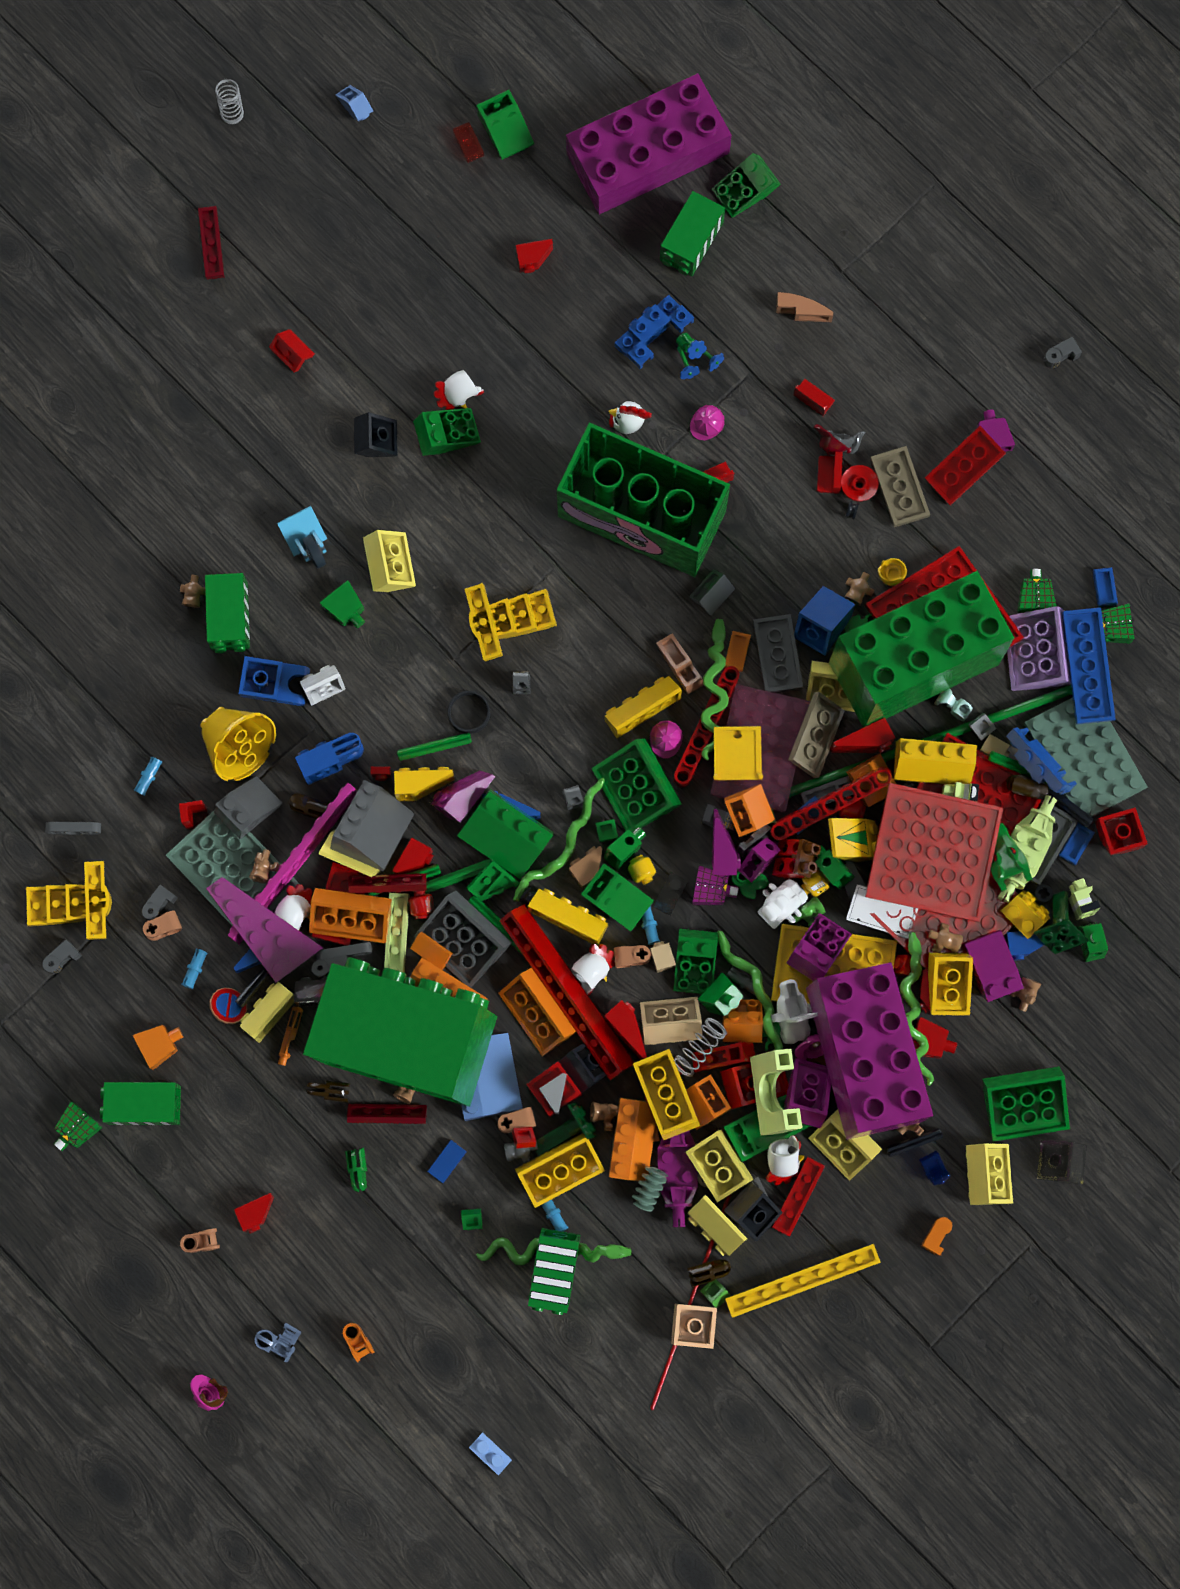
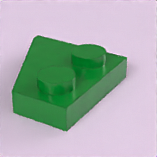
[466,859,520,901]

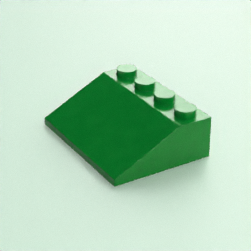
[591,738,682,833]
[457,789,553,880]
[982,1066,1070,1142]

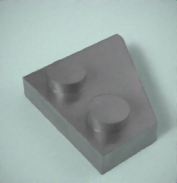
[737,824,771,857]

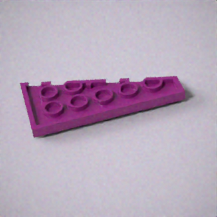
[206,877,323,983]

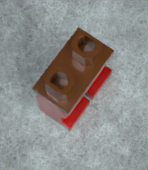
[772,839,821,880]

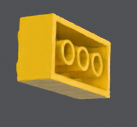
[633,1049,700,1140]

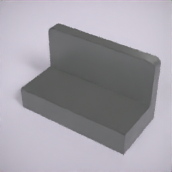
[689,569,735,615]

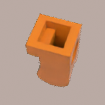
[921,1217,952,1256]

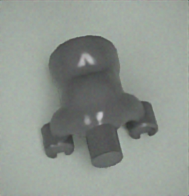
[504,1142,538,1164]

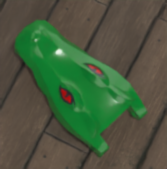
[990,823,1033,892]

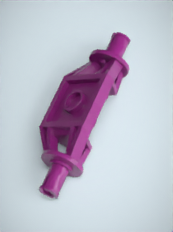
[657,1130,698,1227]

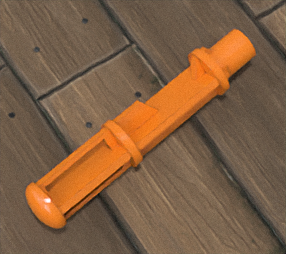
[278,1006,303,1066]

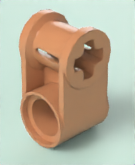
[143,911,182,941]
[613,945,651,968]
[497,1107,536,1133]
[180,1228,220,1253]

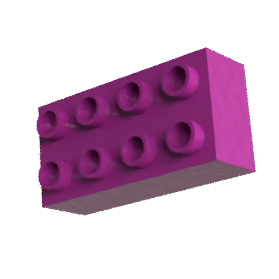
[566,73,732,215]
[806,962,933,1140]

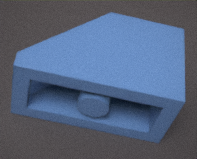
[336,85,373,121]

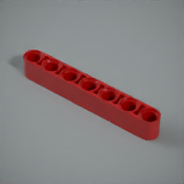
[674,666,740,788]
[771,767,892,840]

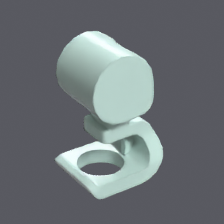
[934,688,973,721]

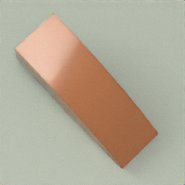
[776,292,833,322]
[656,634,704,694]

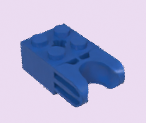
[238,656,310,706]
[295,733,364,785]

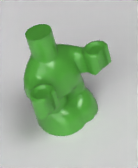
[792,897,826,928]

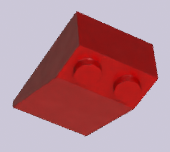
[830,718,895,753]
[604,1000,647,1060]
[720,1063,789,1109]

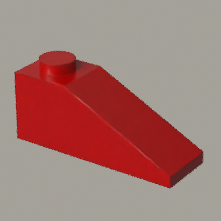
[691,1042,755,1072]

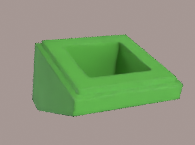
[700,1279,730,1308]

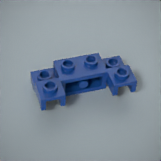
[615,295,694,369]
[1006,727,1077,795]

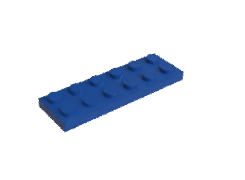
[1062,608,1116,725]

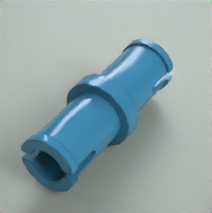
[134,756,162,796]
[642,905,660,945]
[181,949,208,989]
[542,1199,568,1232]

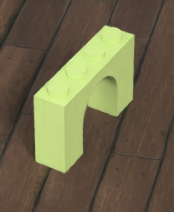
[750,1049,802,1136]

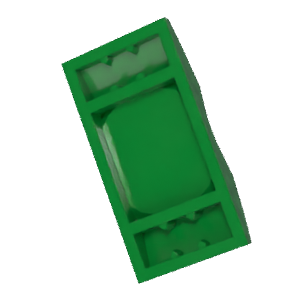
[723,1095,810,1162]

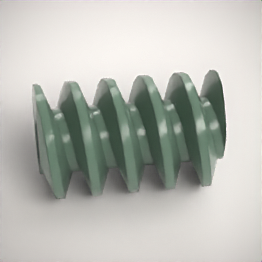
[632,1166,668,1211]

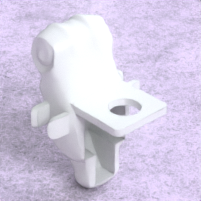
[758,879,808,929]
[771,979,818,1044]

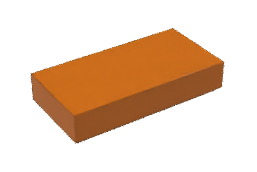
[724,631,751,672]
[410,932,453,970]

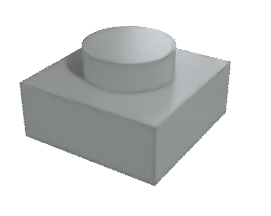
[968,713,996,740]

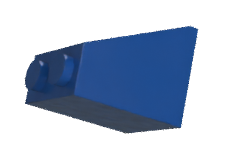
[794,586,855,655]

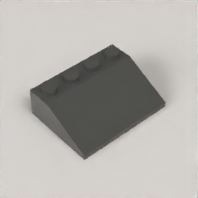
[330,780,414,871]
[414,891,512,988]

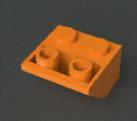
[725,784,775,837]
[722,999,763,1043]
[686,1074,731,1130]

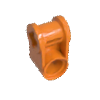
[343,1323,375,1363]

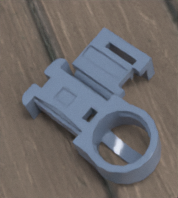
[255,1323,301,1362]

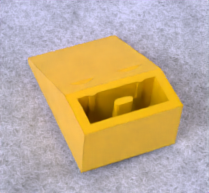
[394,767,454,801]

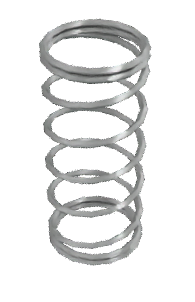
[215,79,244,124]
[674,1018,727,1077]

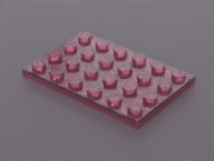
[711,684,811,812]

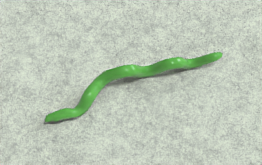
[701,619,729,761]
[513,778,604,902]
[717,931,783,1050]
[900,932,934,1086]
[476,1237,631,1265]

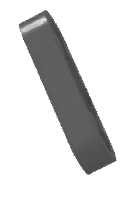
[45,822,101,835]
[315,942,372,960]

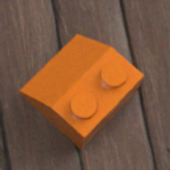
[847,753,896,807]

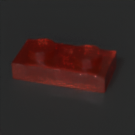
[453,122,484,163]

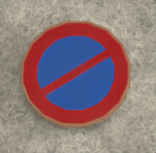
[210,988,247,1024]

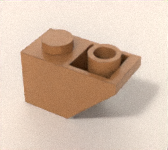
[569,846,602,890]

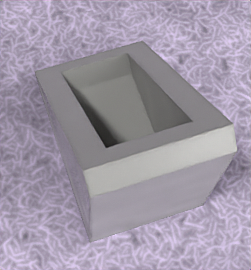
[539,1073,567,1114]

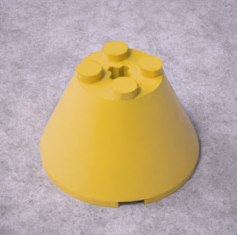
[200,707,276,781]

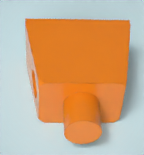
[133,1025,184,1070]

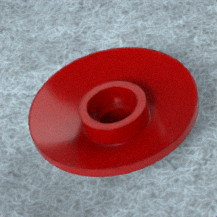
[841,465,879,502]

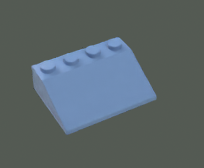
[461,1033,523,1121]

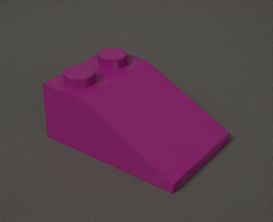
[431,770,495,822]
[712,809,741,875]
[964,930,1024,1002]
[784,1058,831,1128]

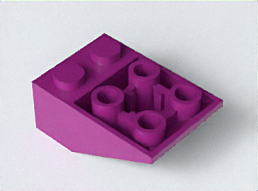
[786,913,852,981]

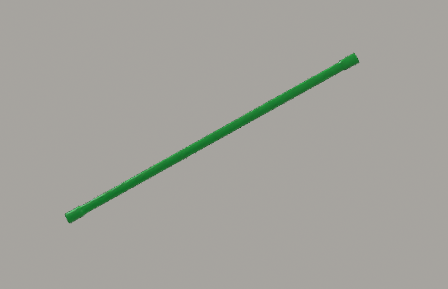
[770,685,1072,804]

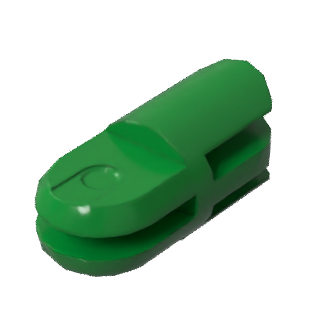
[345,1148,367,1192]

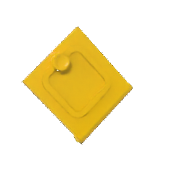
[713,726,763,780]

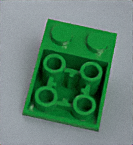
[476,90,535,160]
[712,153,781,218]
[413,408,481,456]
[581,864,654,931]
[673,929,718,994]

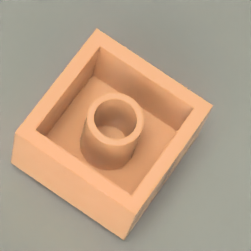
[671,1304,717,1349]

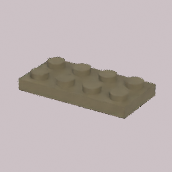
[870,446,930,527]
[788,692,845,778]

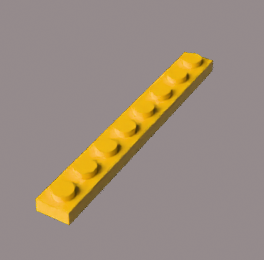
[725,1244,881,1318]

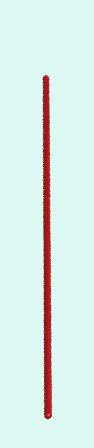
[650,1194,732,1410]

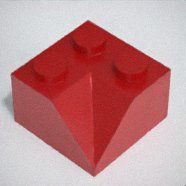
[1095,807,1148,855]

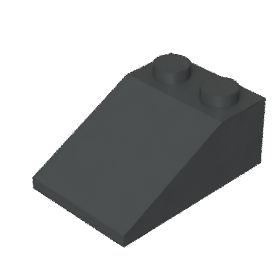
[214,776,283,839]

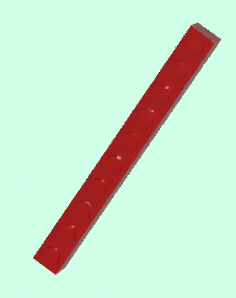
[500,905,634,1080]

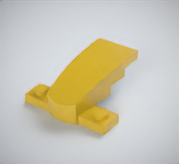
[465,583,557,661]
[26,861,112,940]

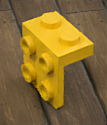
[1001,890,1050,939]

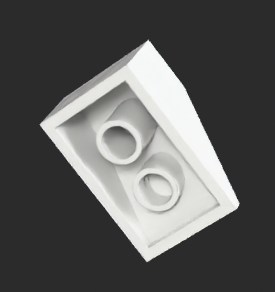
[300,665,345,706]

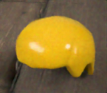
[877,558,907,586]

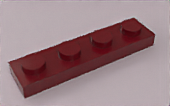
[198,206,225,280]
[348,873,427,894]
[347,1104,427,1124]

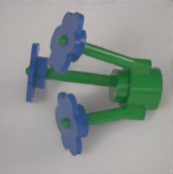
[676,333,724,379]

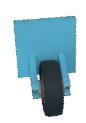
[277,506,327,569]

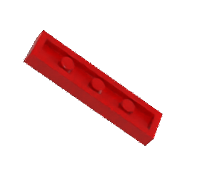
[772,1157,825,1237]

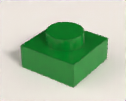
[596,819,618,843]
[461,1209,483,1230]

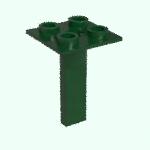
[1034,890,1088,954]
[535,1103,597,1156]

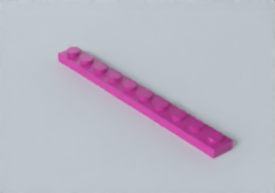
[228,783,357,945]

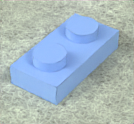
[469,1432,512,1475]

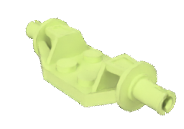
[998,795,1057,903]

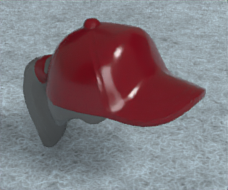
[814,424,866,455]

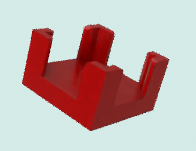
[526,1062,581,1118]

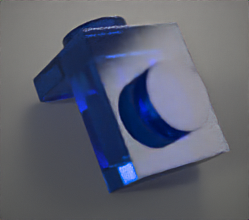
[919,1151,951,1186]

